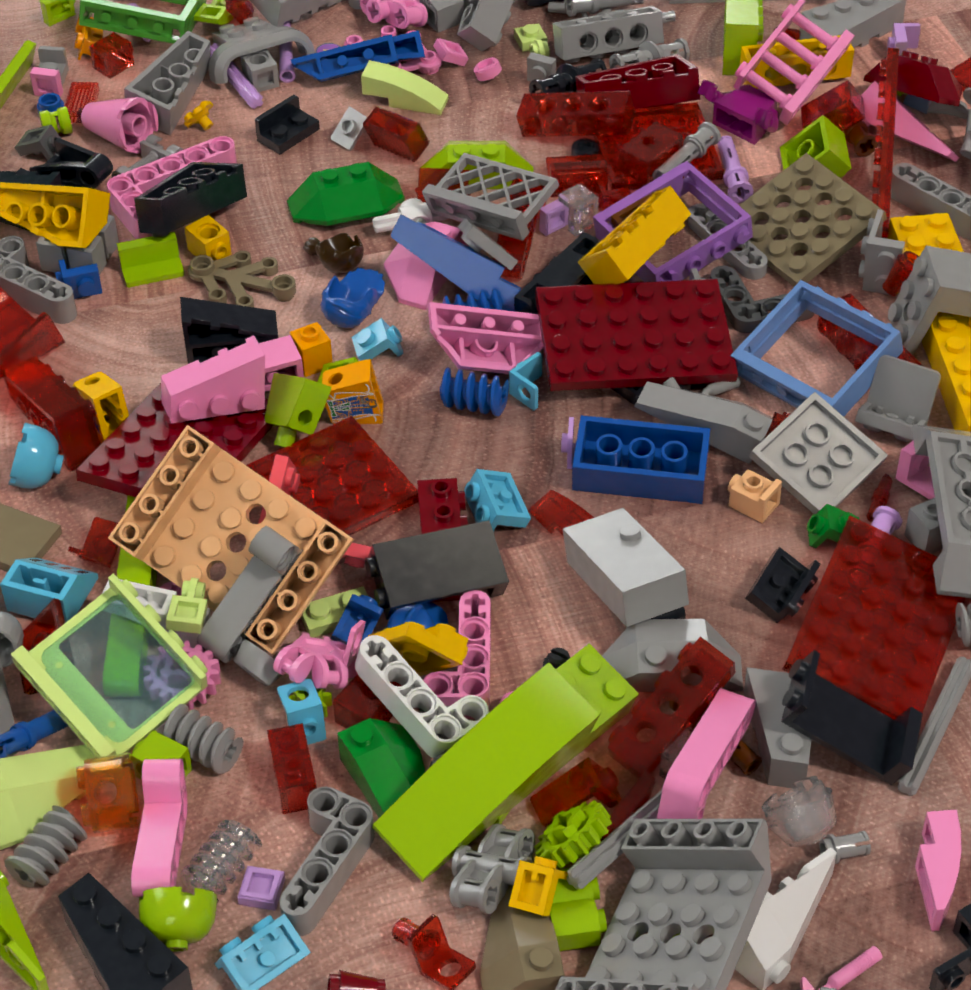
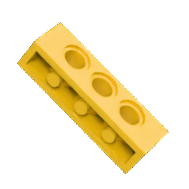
[740,35,854,89]

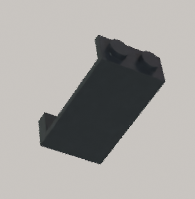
[365,520,509,620]
[781,650,923,785]

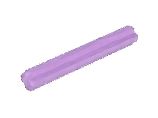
[210,43,263,109]

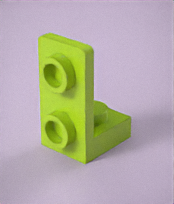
[40,0,76,27]

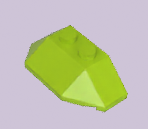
[420,141,533,189]

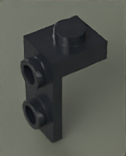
[929,904,971,990]

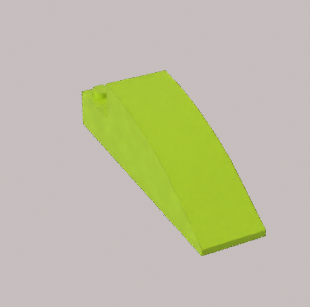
[372,643,639,882]

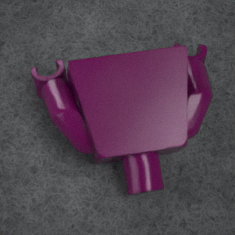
[697,80,779,145]

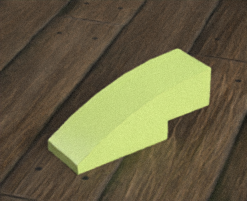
[361,60,449,115]

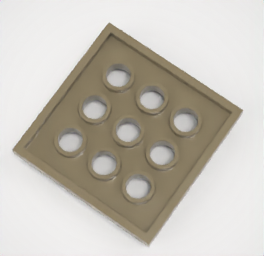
[739,153,887,287]

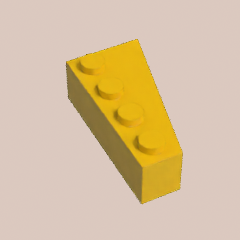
[578,185,691,284]

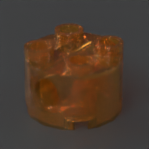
[76,752,140,833]

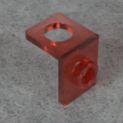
[68,517,118,568]

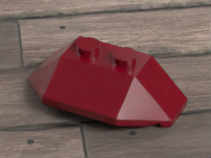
[863,50,963,106]

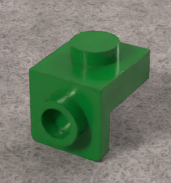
[807,504,862,550]

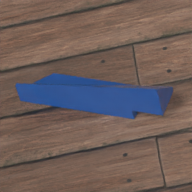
[291,30,425,82]

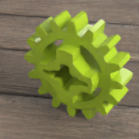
[534,800,612,869]

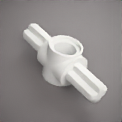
[373,198,450,233]

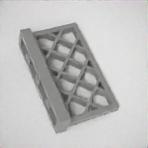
[422,153,559,241]

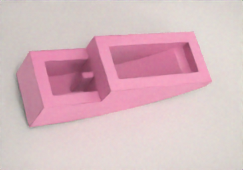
[915,810,961,931]

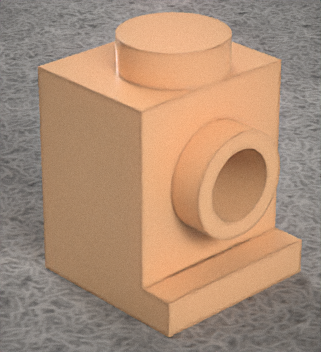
[728,469,782,523]

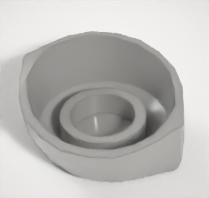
[233,639,282,686]

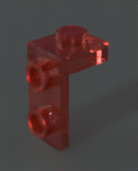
[530,757,622,827]

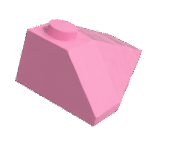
[852,81,959,162]

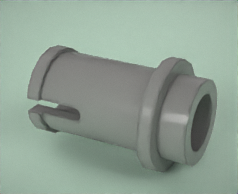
[819,831,871,864]

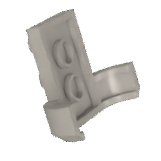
[208,17,315,84]

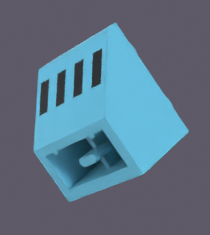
[0,558,99,625]

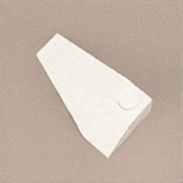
[735,848,837,990]

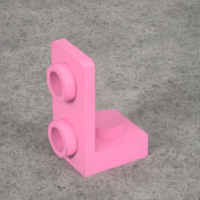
[895,441,935,500]

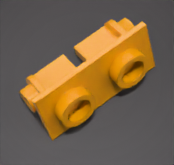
[74,17,103,60]

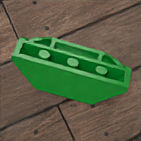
[287,162,405,226]

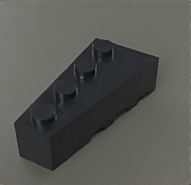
[58,873,193,990]

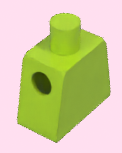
[265,373,332,450]

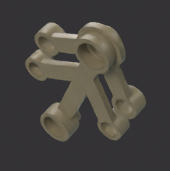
[188,251,296,307]

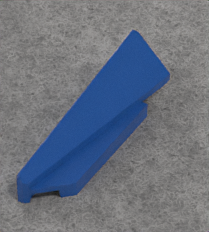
[391,214,523,312]

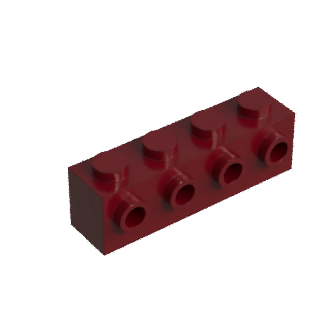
[417,478,468,602]

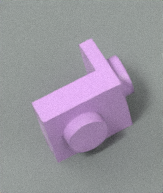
[887,23,921,55]

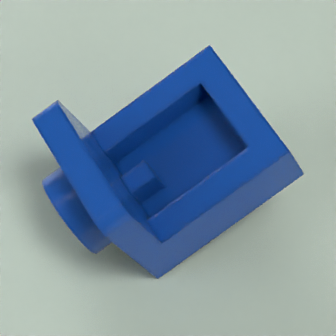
[55,259,103,299]
[330,594,384,645]

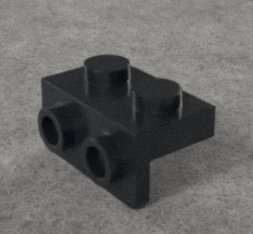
[745,547,820,623]

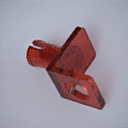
[392,914,477,990]

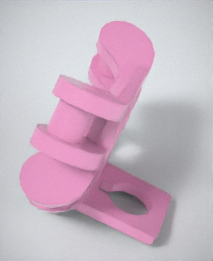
[273,620,366,689]

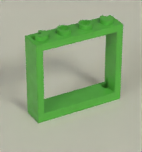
[79,0,207,44]

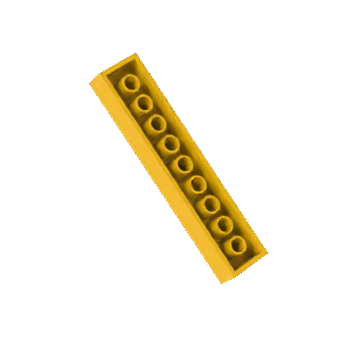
[887,213,971,432]

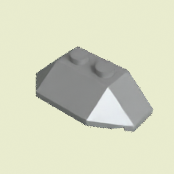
[602,619,743,692]

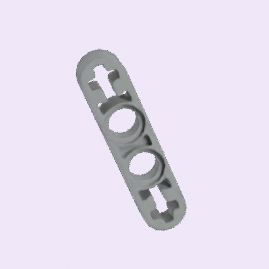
[687,204,768,280]

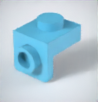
[351,318,404,361]

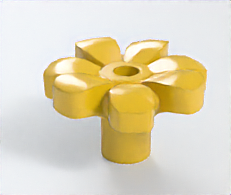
[184,100,214,131]

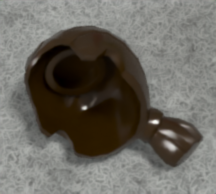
[304,233,364,274]

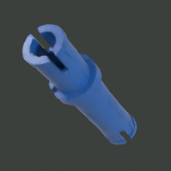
[0,710,68,758]

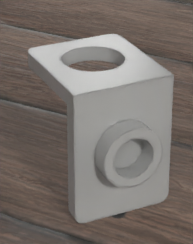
[331,106,383,151]

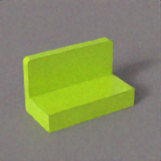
[116,232,185,288]

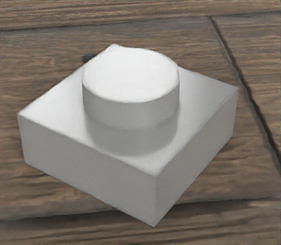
[527,52,556,81]

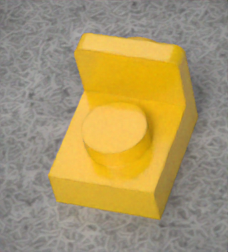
[508,856,568,917]

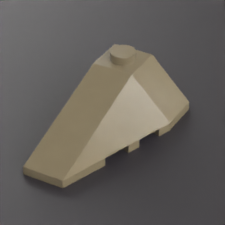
[480,885,565,990]

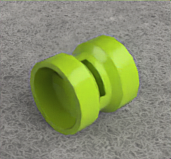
[39,106,73,135]

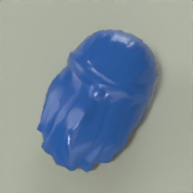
[320,268,385,328]

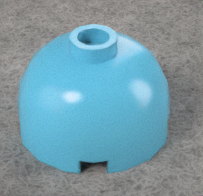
[9,423,64,489]

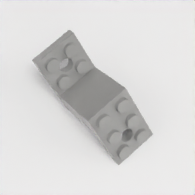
[888,245,971,357]

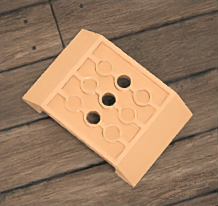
[108,425,354,655]

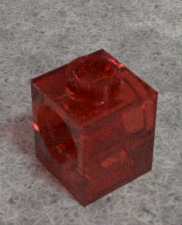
[89,32,135,79]

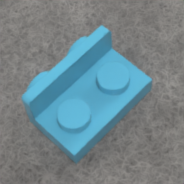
[464,469,531,531]
[214,913,311,990]

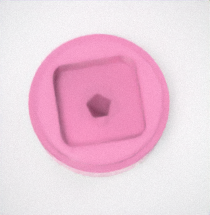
[474,57,502,81]

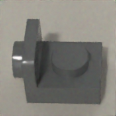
[15,124,61,160]

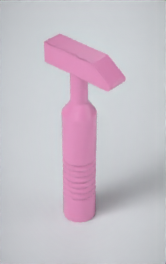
[800,946,883,990]

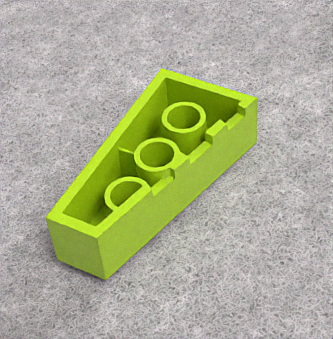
[722,0,764,76]

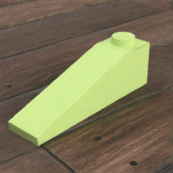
[0,745,113,850]

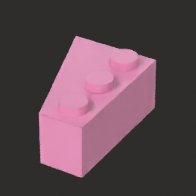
[161,335,265,423]

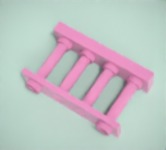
[734,0,855,125]

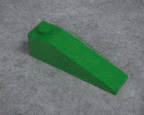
[337,718,426,818]

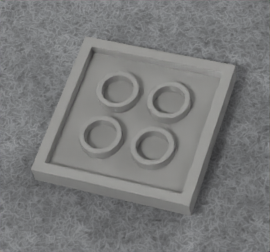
[749,392,888,514]

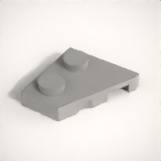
[458,218,518,271]

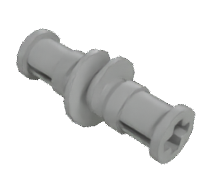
[609,38,690,69]

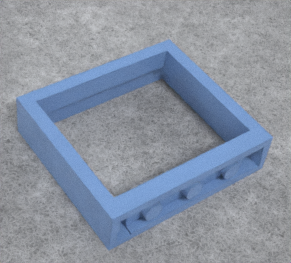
[730,280,904,416]

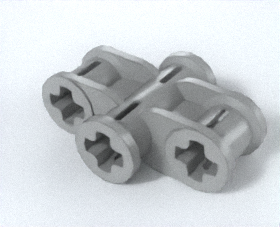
[449,823,535,914]

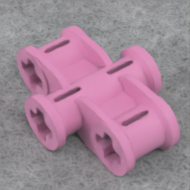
[360,0,428,29]

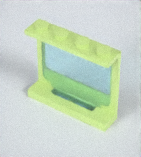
[11,573,208,769]

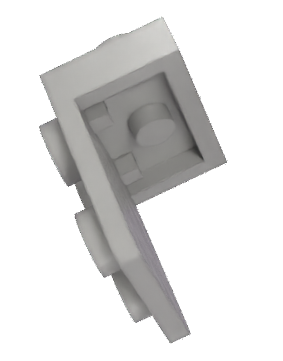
[859,209,905,296]
[855,355,941,442]

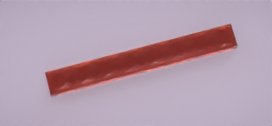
[871,48,899,239]

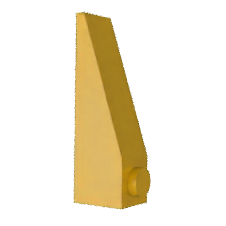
[0,182,110,249]

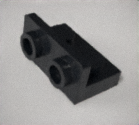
[255,94,320,155]

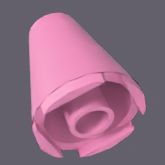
[81,97,159,154]

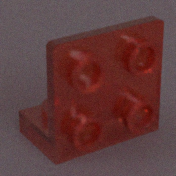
[546,154,609,198]

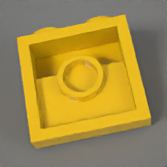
[368,621,468,676]

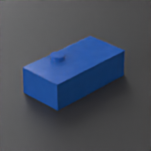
[572,415,711,504]

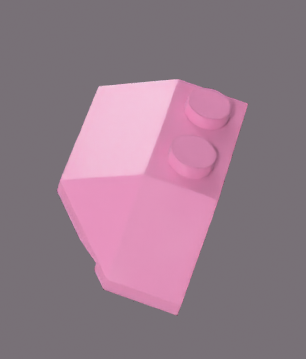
[384,221,469,310]
[428,302,543,374]

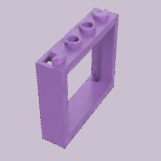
[593,161,753,282]

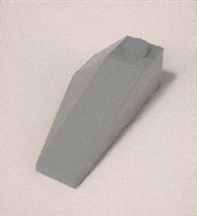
[634,381,772,464]

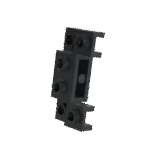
[514,232,632,314]

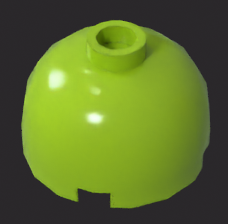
[139,887,217,952]

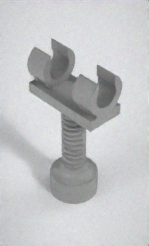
[111,134,183,178]

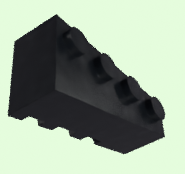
[134,162,247,237]

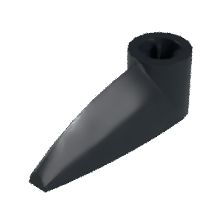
[29,153,113,189]

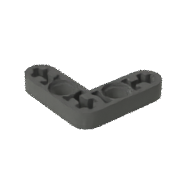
[710,266,815,333]

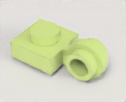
[514,23,550,57]
[166,578,207,634]

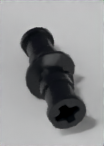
[529,58,607,104]

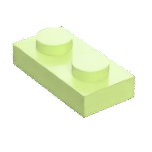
[301,586,368,638]

